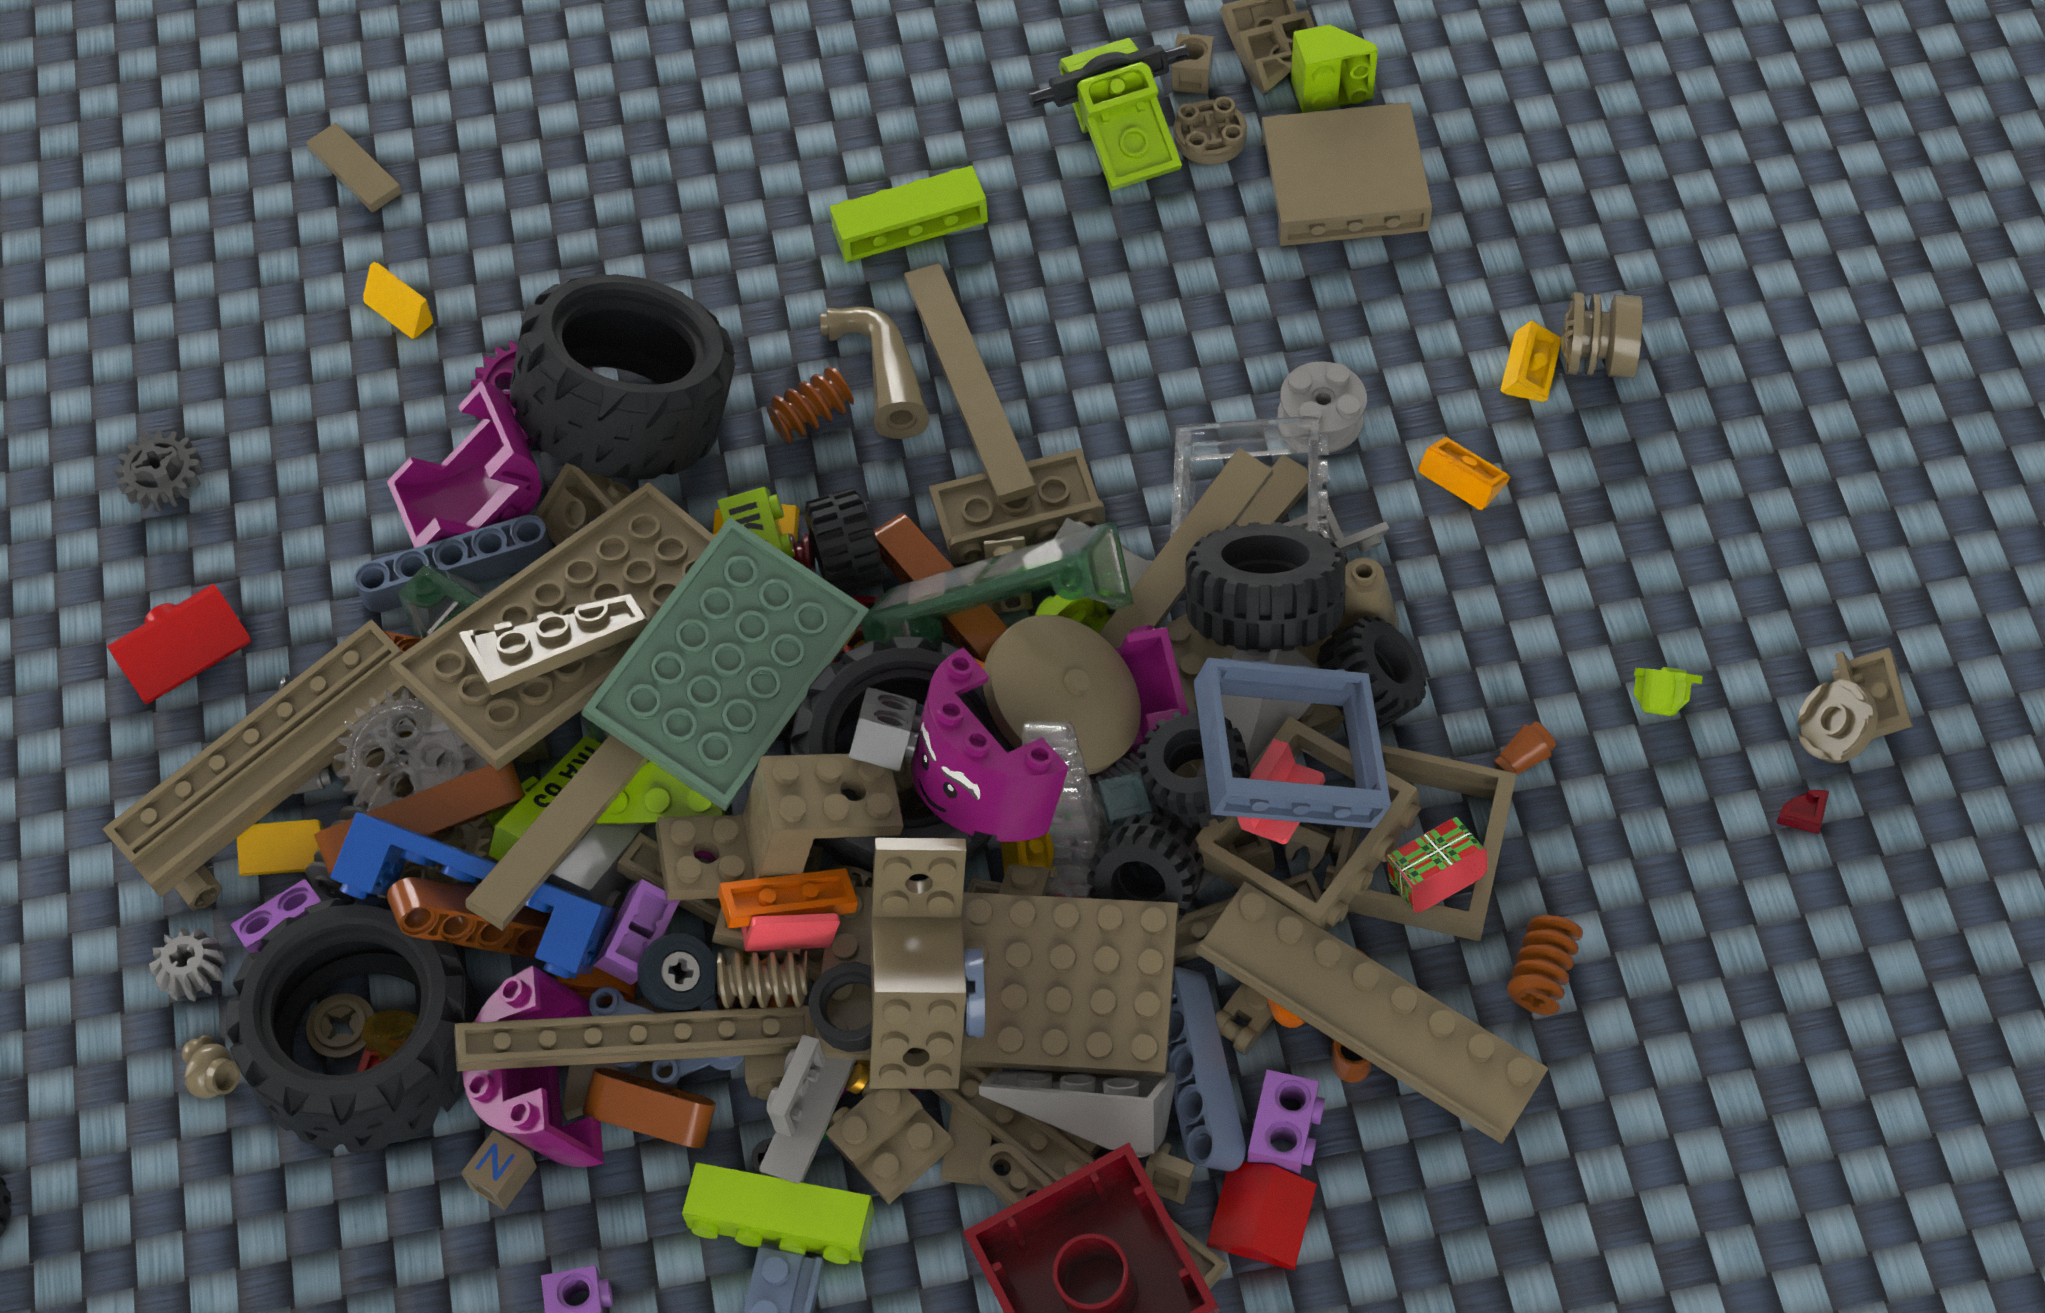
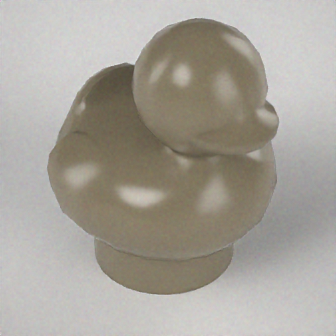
[182,1035,240,1099]

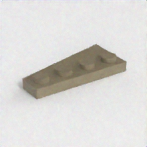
[458,594,648,695]

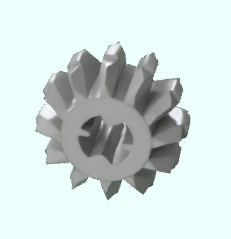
[149,927,227,1002]

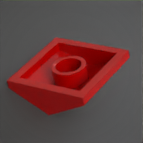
[1207,1162,1317,1271]

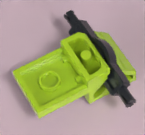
[1028,38,1190,191]

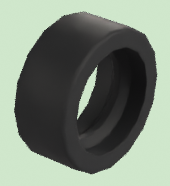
[809,962,872,1052]

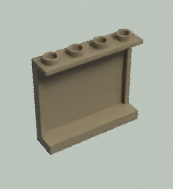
[1261,102,1432,246]

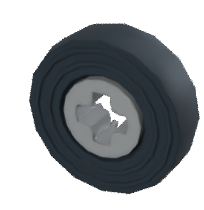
[637,933,717,1012]

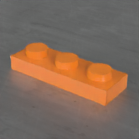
[718,868,858,929]

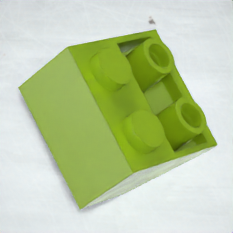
[1291,24,1378,113]

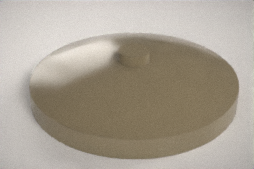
[983,615,1141,776]

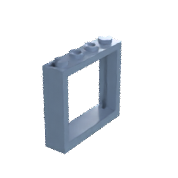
[1194,657,1391,828]

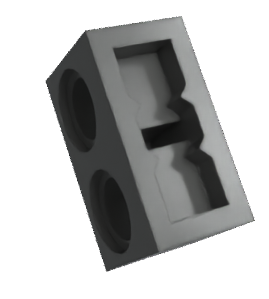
[849,687,921,771]

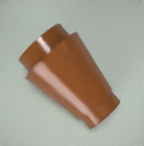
[1493,721,1557,776]

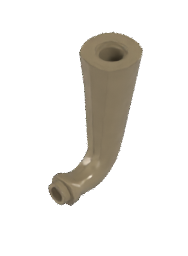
[820,306,929,439]

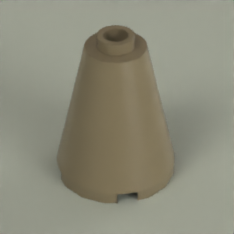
[1331,558,1399,637]

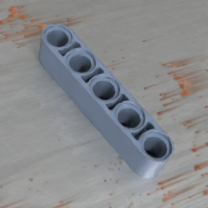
[354,515,552,613]
[1167,966,1246,1172]

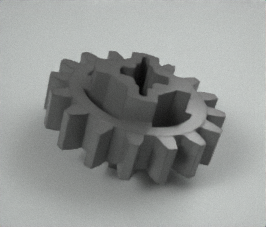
[114,430,204,511]

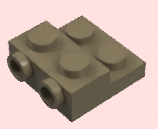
[534,463,632,546]
[825,1083,956,1205]

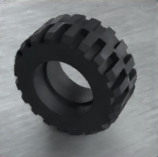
[1185,522,1346,652]

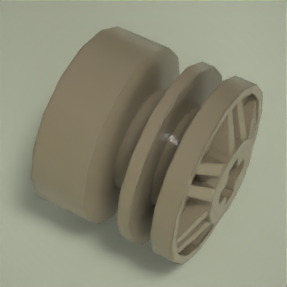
[1562,292,1643,378]

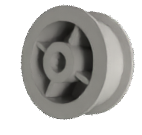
[1277,361,1367,453]

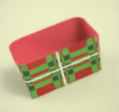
[1387,817,1488,913]

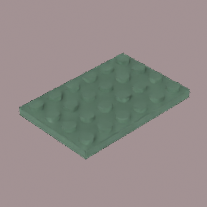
[582,517,869,811]

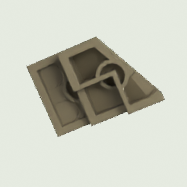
[1220,0,1314,94]

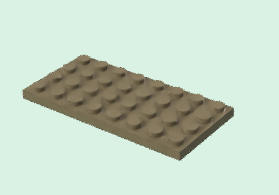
[389,482,715,771]
[814,887,1179,1078]

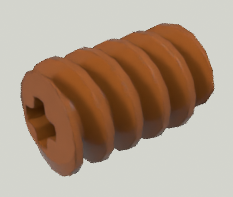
[766,367,854,445]
[1507,915,1583,1015]

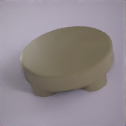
[1173,96,1247,165]

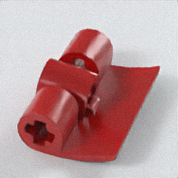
[107,583,251,704]

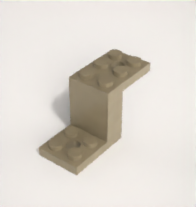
[655,754,904,901]
[869,838,966,1089]

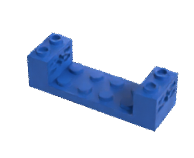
[330,812,617,979]

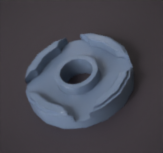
[964,948,985,1038]

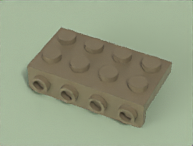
[929,448,1106,566]

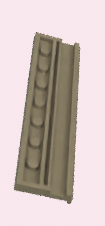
[102,619,415,897]
[1196,881,1549,1144]

